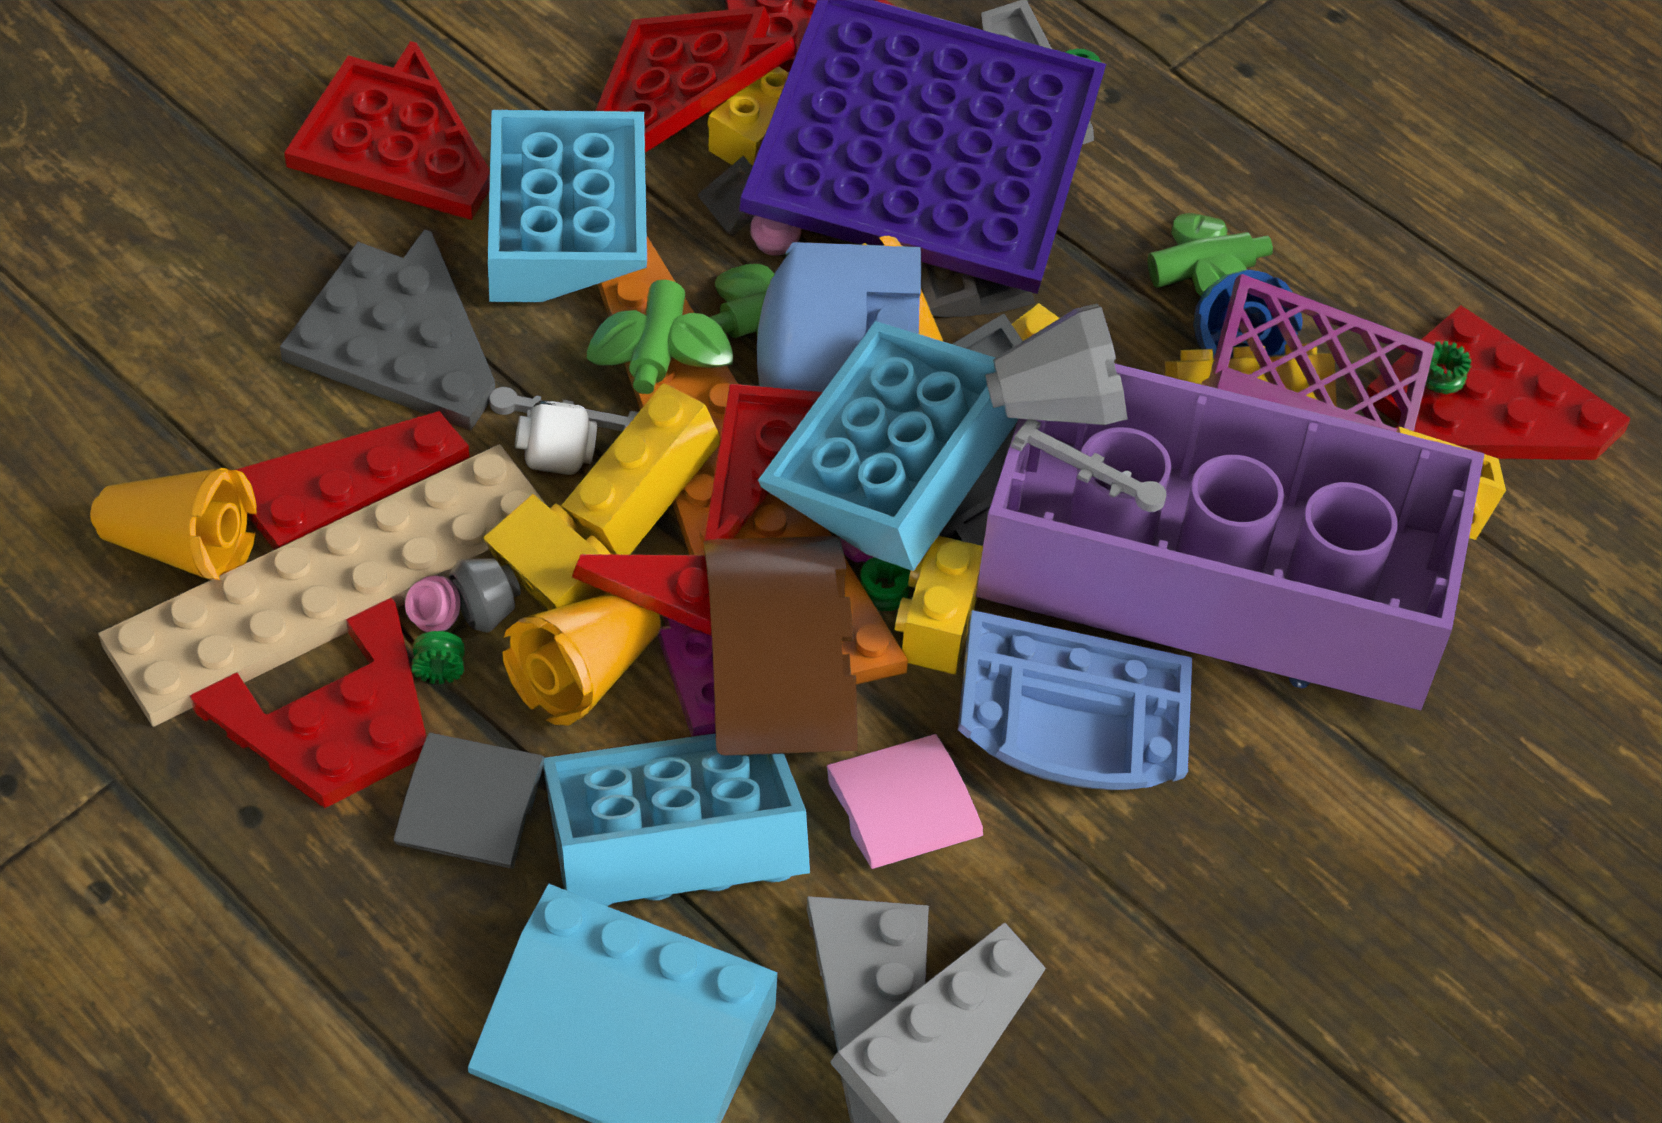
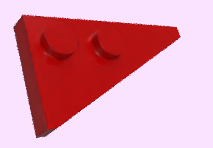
[704,384,823,555]
[572,554,711,636]

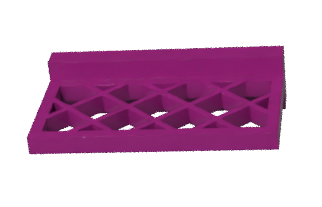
[1201,274,1435,432]

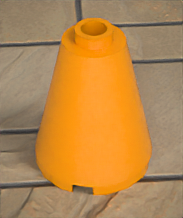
[90,468,257,581]
[502,593,661,726]

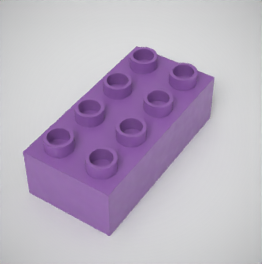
[976,364,1485,710]

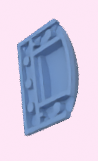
[757,242,921,392]
[958,610,1192,790]

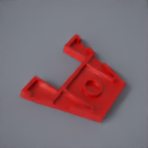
[190,597,427,808]

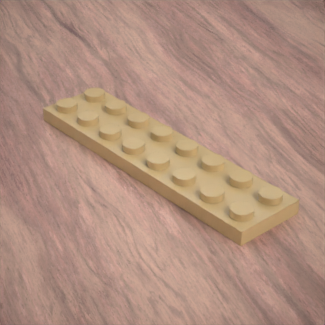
[98,444,546,727]

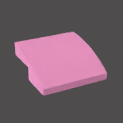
[827,734,983,869]

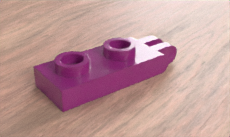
[658,616,715,737]

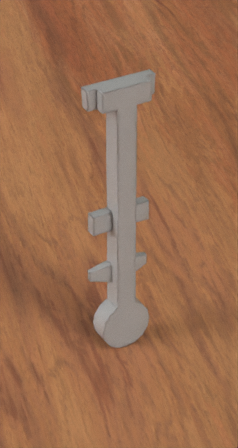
[489,387,639,431]
[1011,419,1167,512]

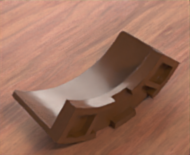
[704,536,858,756]

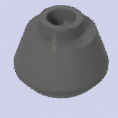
[449,558,521,633]

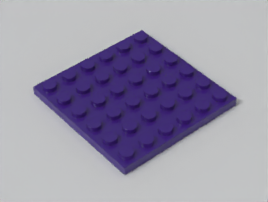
[739,0,1106,294]

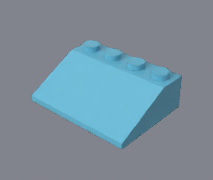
[488,110,647,302]
[758,321,1018,571]
[543,734,810,906]
[468,884,778,1123]

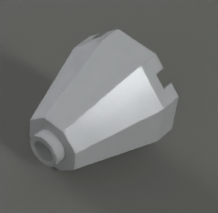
[985,304,1127,425]

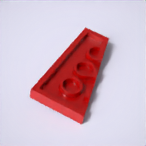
[235,411,470,550]

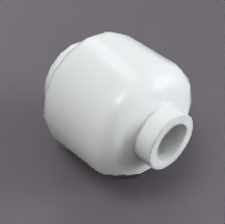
[515,400,597,475]

